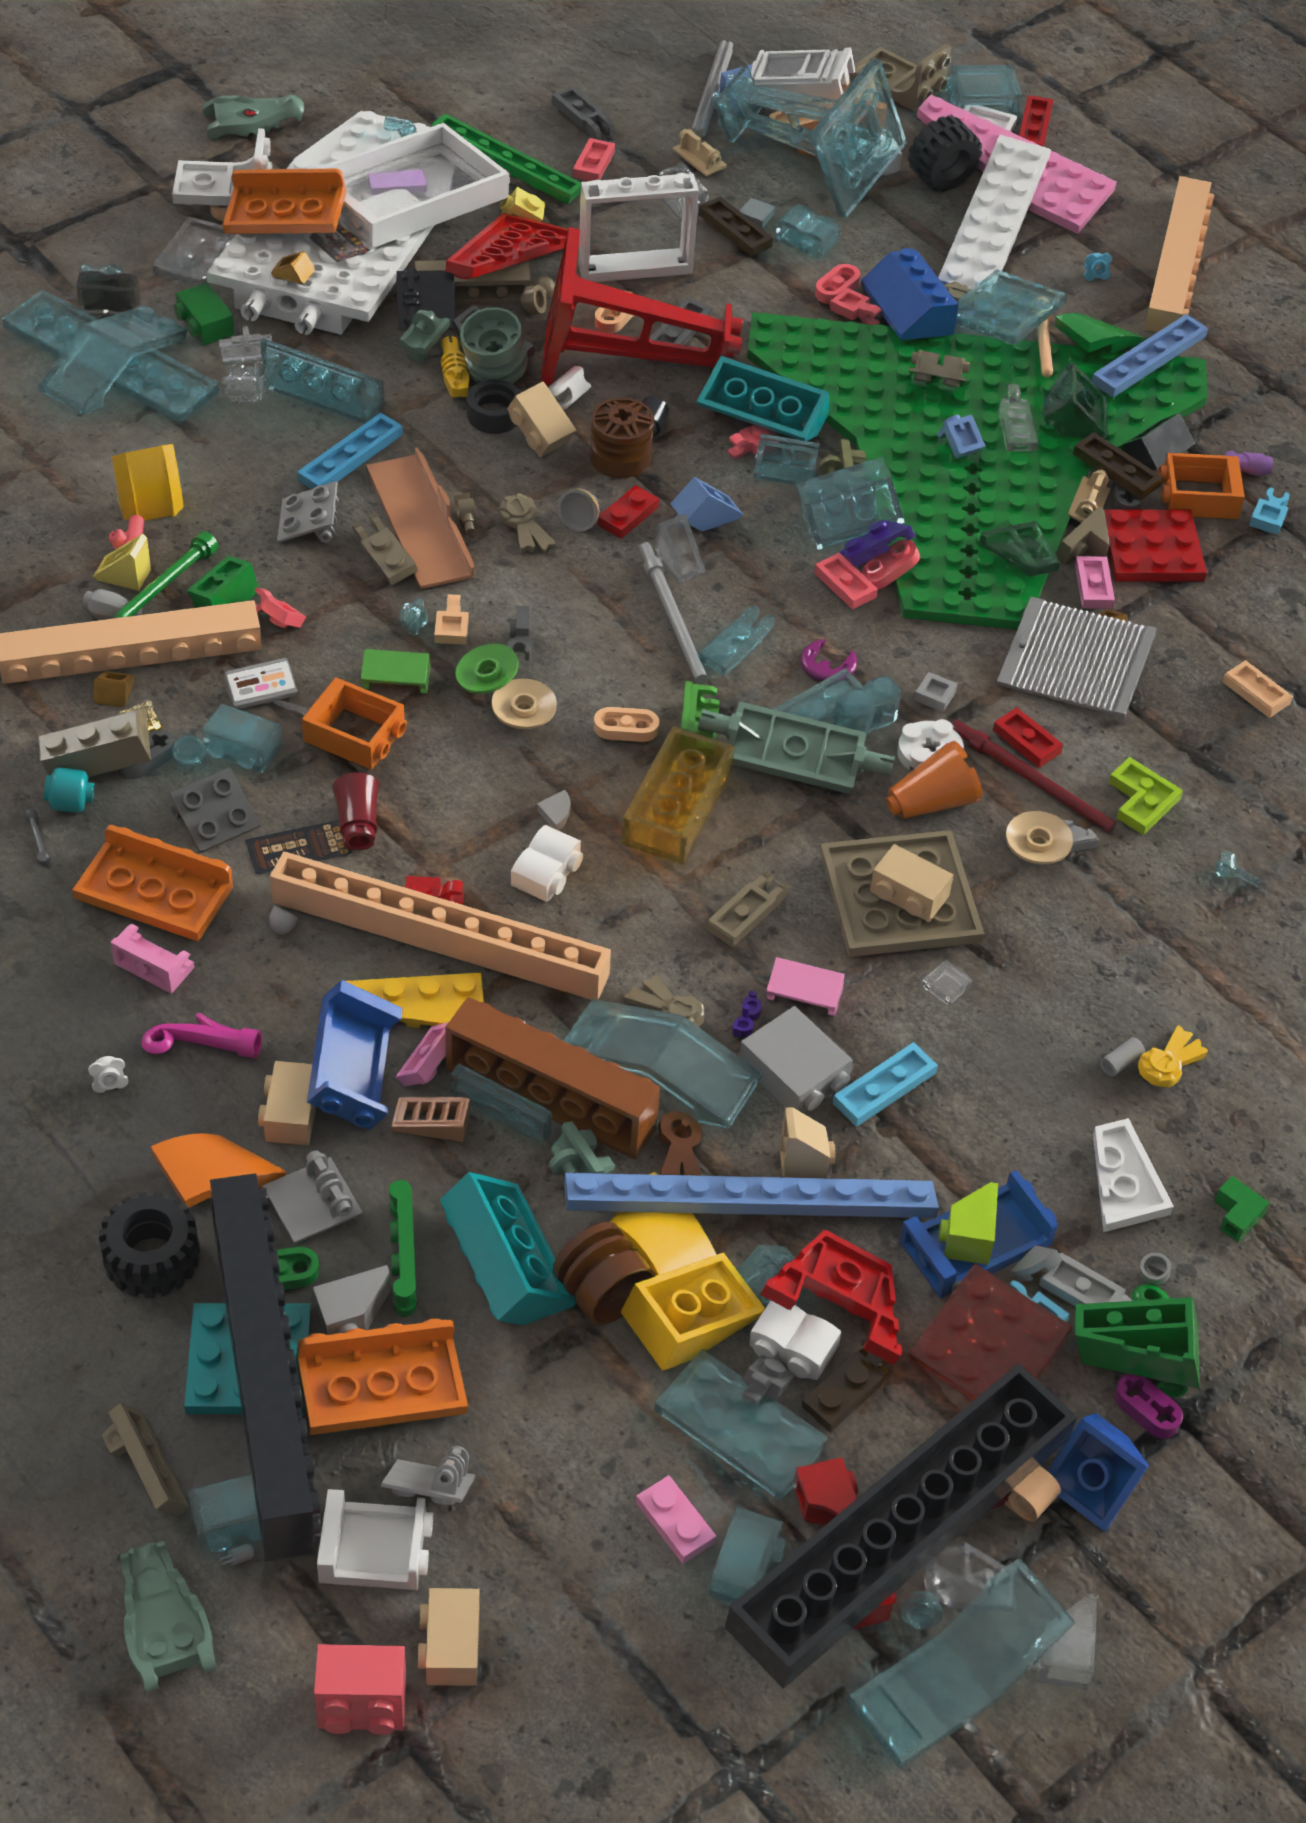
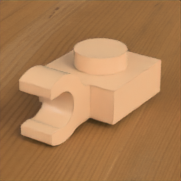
[434,594,469,645]

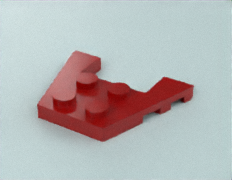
[759,1230,902,1365]

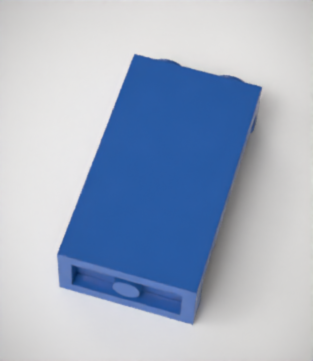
[307,980,403,1130]
[899,1170,1057,1299]

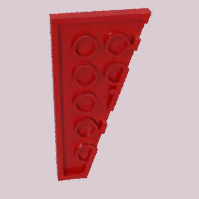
[445,212,568,280]

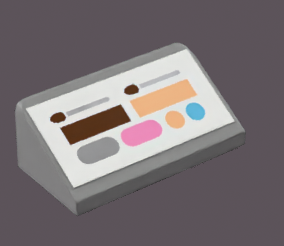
[225,658,298,710]

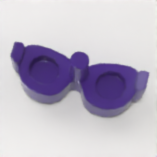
[732,990,762,1037]

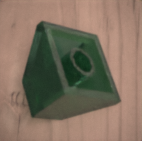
[1042,362,1108,438]

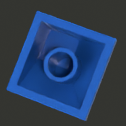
[1047,1413,1149,1532]

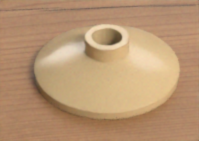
[492,679,557,729]
[1006,811,1073,864]

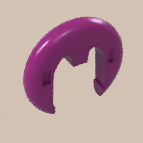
[801,639,857,683]

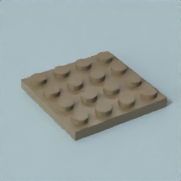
[820,830,984,957]

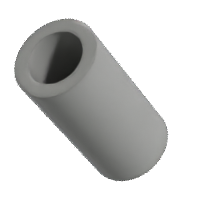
[1100,1037,1145,1077]

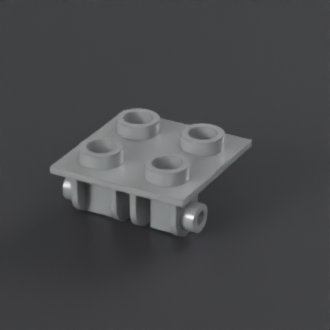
[277,481,339,543]
[262,1150,363,1244]
[381,1446,475,1505]

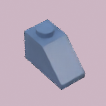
[670,477,744,532]

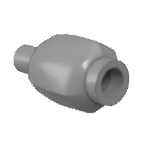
[82,589,142,620]

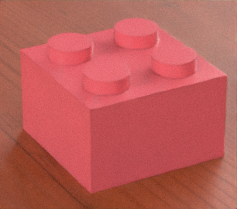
[314,1644,407,1735]

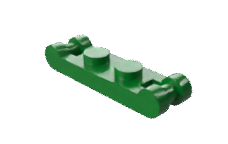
[389,1180,417,1317]

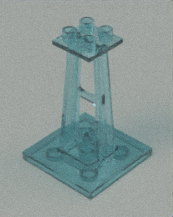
[711,58,907,218]

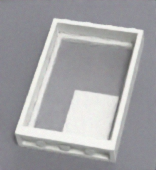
[314,123,510,248]

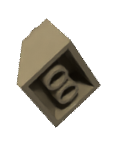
[39,708,151,777]

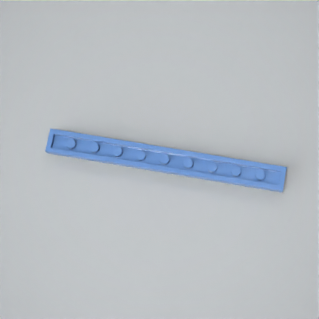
[564,1173,939,1218]

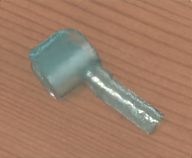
[1216,851,1262,887]

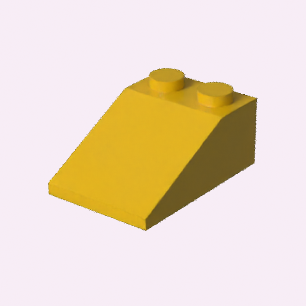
[621,1253,765,1371]

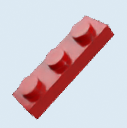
[1019,95,1054,147]

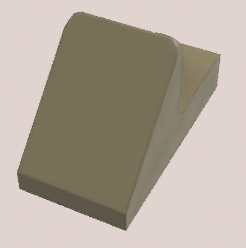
[1055,506,1109,566]

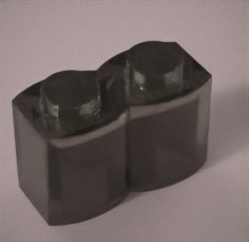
[76,271,141,320]

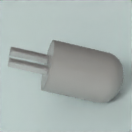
[219,1544,255,1566]

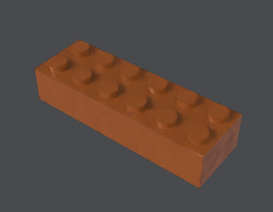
[445,997,660,1160]

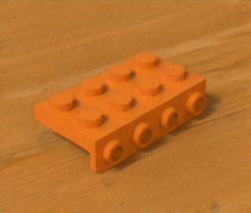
[222,168,347,234]
[72,825,233,942]
[296,1319,468,1435]

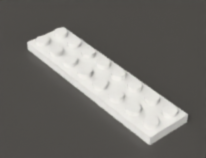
[938,135,1051,297]

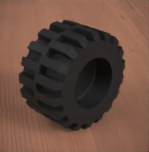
[908,115,982,192]
[99,1192,200,1298]

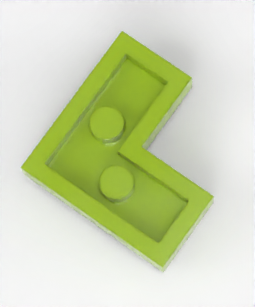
[1108,757,1183,835]

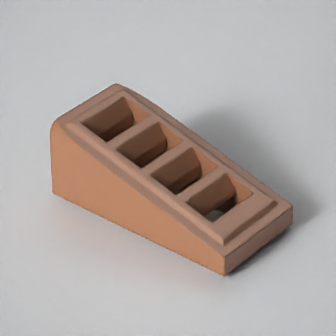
[391,1097,471,1142]

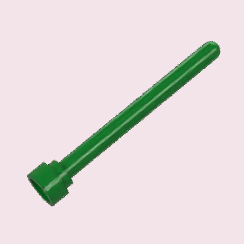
[114,531,218,618]

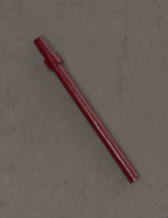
[952,719,1116,833]

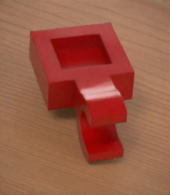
[405,876,465,905]

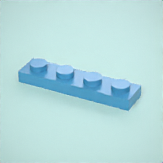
[297,413,403,489]

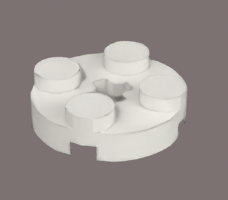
[897,719,964,770]

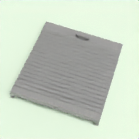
[997,597,1157,723]

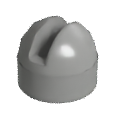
[268,905,299,935]
[1140,1253,1171,1286]

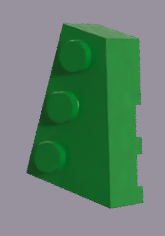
[1075,1297,1200,1389]

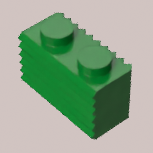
[174,282,234,346]

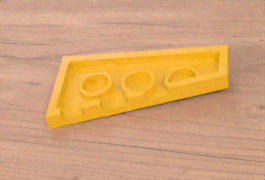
[339,973,484,1029]

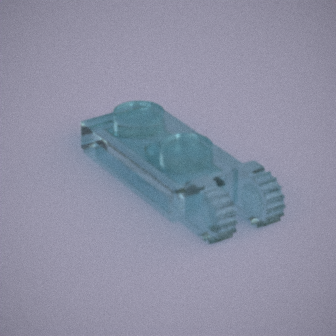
[699,605,776,675]

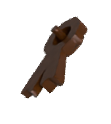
[658,1111,702,1176]

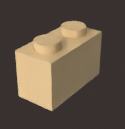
[507,381,577,458]
[870,844,954,922]
[258,1061,316,1146]
[418,1588,480,1686]

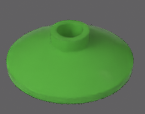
[456,644,519,694]

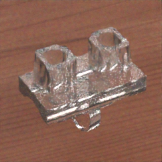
[219,326,276,374]

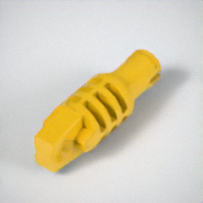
[440,336,470,397]

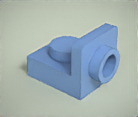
[937,415,986,459]

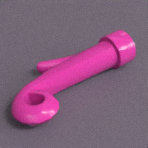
[141,1013,262,1059]

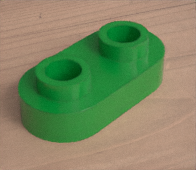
[274,1247,320,1290]

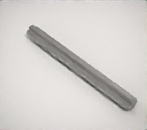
[692,40,733,139]

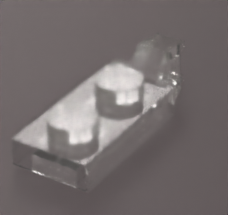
[999,384,1038,451]

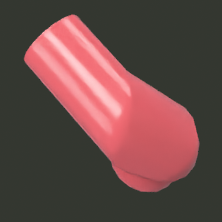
[109,515,145,549]

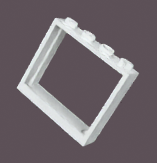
[578,173,699,282]

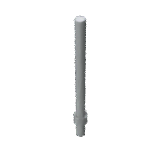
[639,542,707,683]

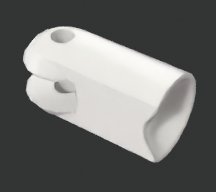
[548,366,591,411]

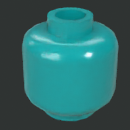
[44,767,95,813]

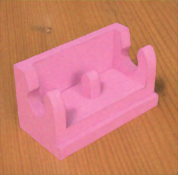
[111,924,195,994]
[766,957,845,1016]

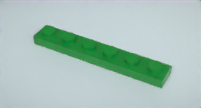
[431,113,581,204]

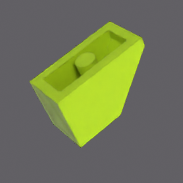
[938,1182,998,1265]

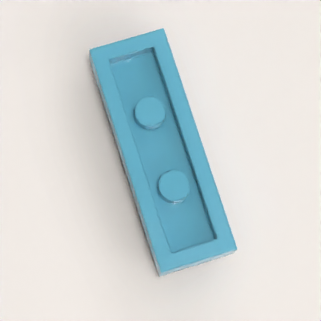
[832,1042,938,1127]

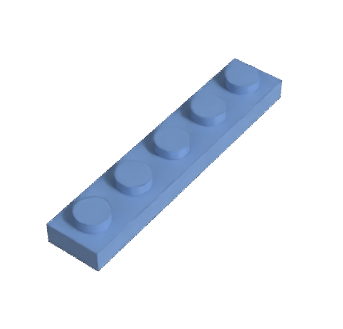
[1091,314,1208,397]

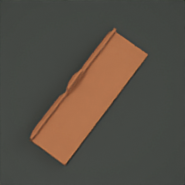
[366,447,474,590]

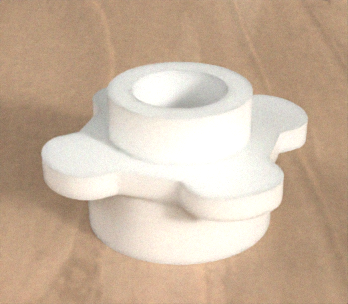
[88,1056,128,1093]

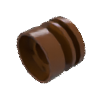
[590,398,654,478]
[553,1221,656,1325]

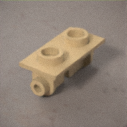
[672,129,727,176]
[1067,470,1110,523]

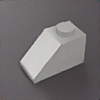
[313,1265,390,1335]

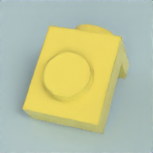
[500,187,545,222]

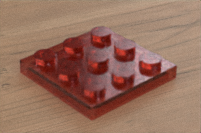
[910,1264,1072,1400]

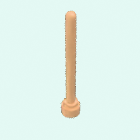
[1030,300,1053,377]

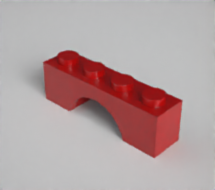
[793,1457,896,1629]

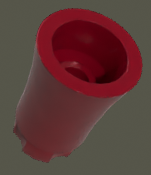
[332,773,379,850]

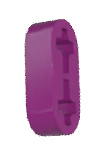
[1114,1374,1183,1439]

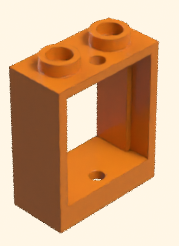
[1158,453,1245,519]
[302,677,407,770]

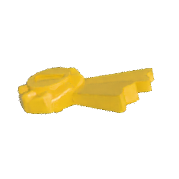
[1138,1025,1208,1088]

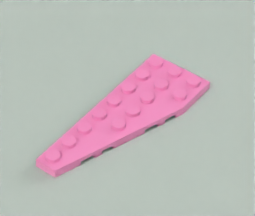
[917,95,1117,234]

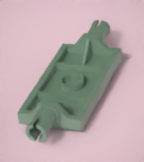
[698,701,895,794]

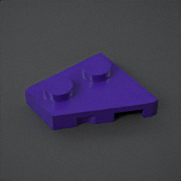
[839,520,916,567]

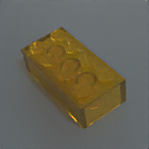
[621,726,735,865]

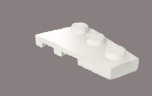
[1093,1118,1174,1232]

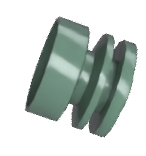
[460,307,528,384]

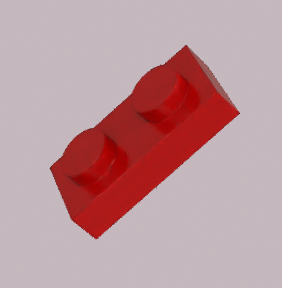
[597,485,659,539]
[992,707,1063,768]

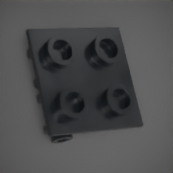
[396,269,455,330]

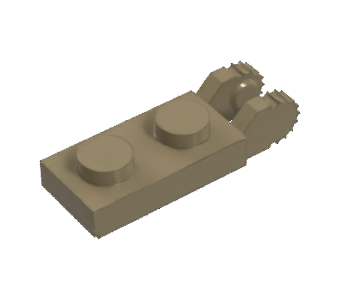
[352,513,418,586]
[706,871,791,948]

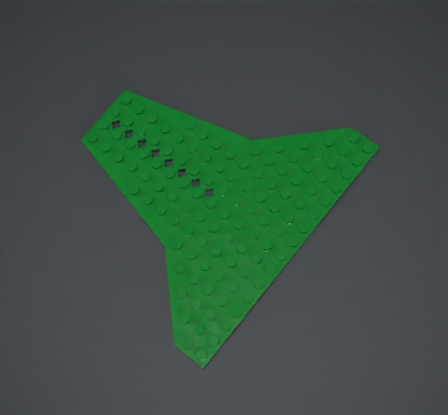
[747,312,1207,630]

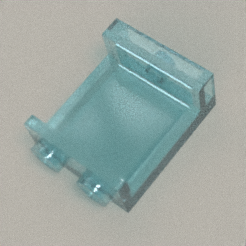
[946,65,1022,118]

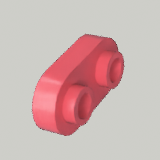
[815,264,860,305]
[861,539,920,589]

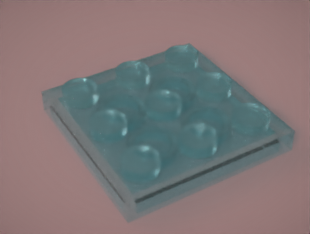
[955,269,1066,345]

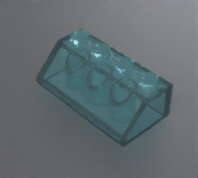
[260,338,384,424]

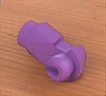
[1223,450,1273,477]

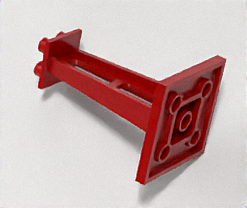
[540,227,743,387]

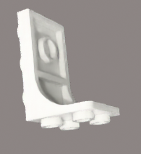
[172,129,272,206]

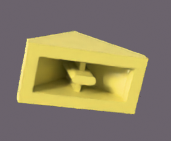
[93,534,151,591]

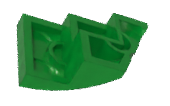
[1054,313,1148,354]

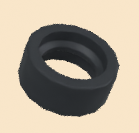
[467,380,521,434]

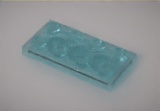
[654,1349,828,1501]

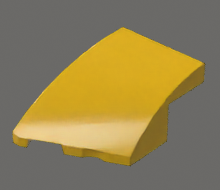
[609,1172,716,1276]

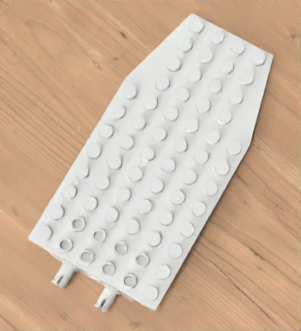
[207,111,456,335]

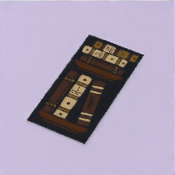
[245,820,352,875]

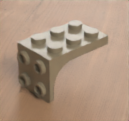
[849,43,952,111]

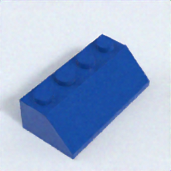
[860,248,958,340]

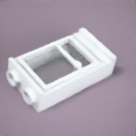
[745,47,855,104]

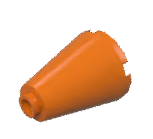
[886,741,983,819]

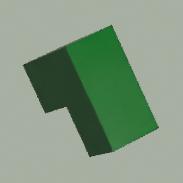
[1214,1176,1270,1243]

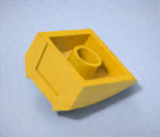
[111,444,184,521]

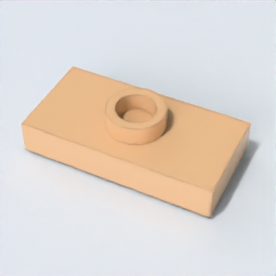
[1222,660,1293,718]

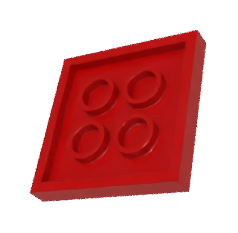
[1104,509,1207,582]

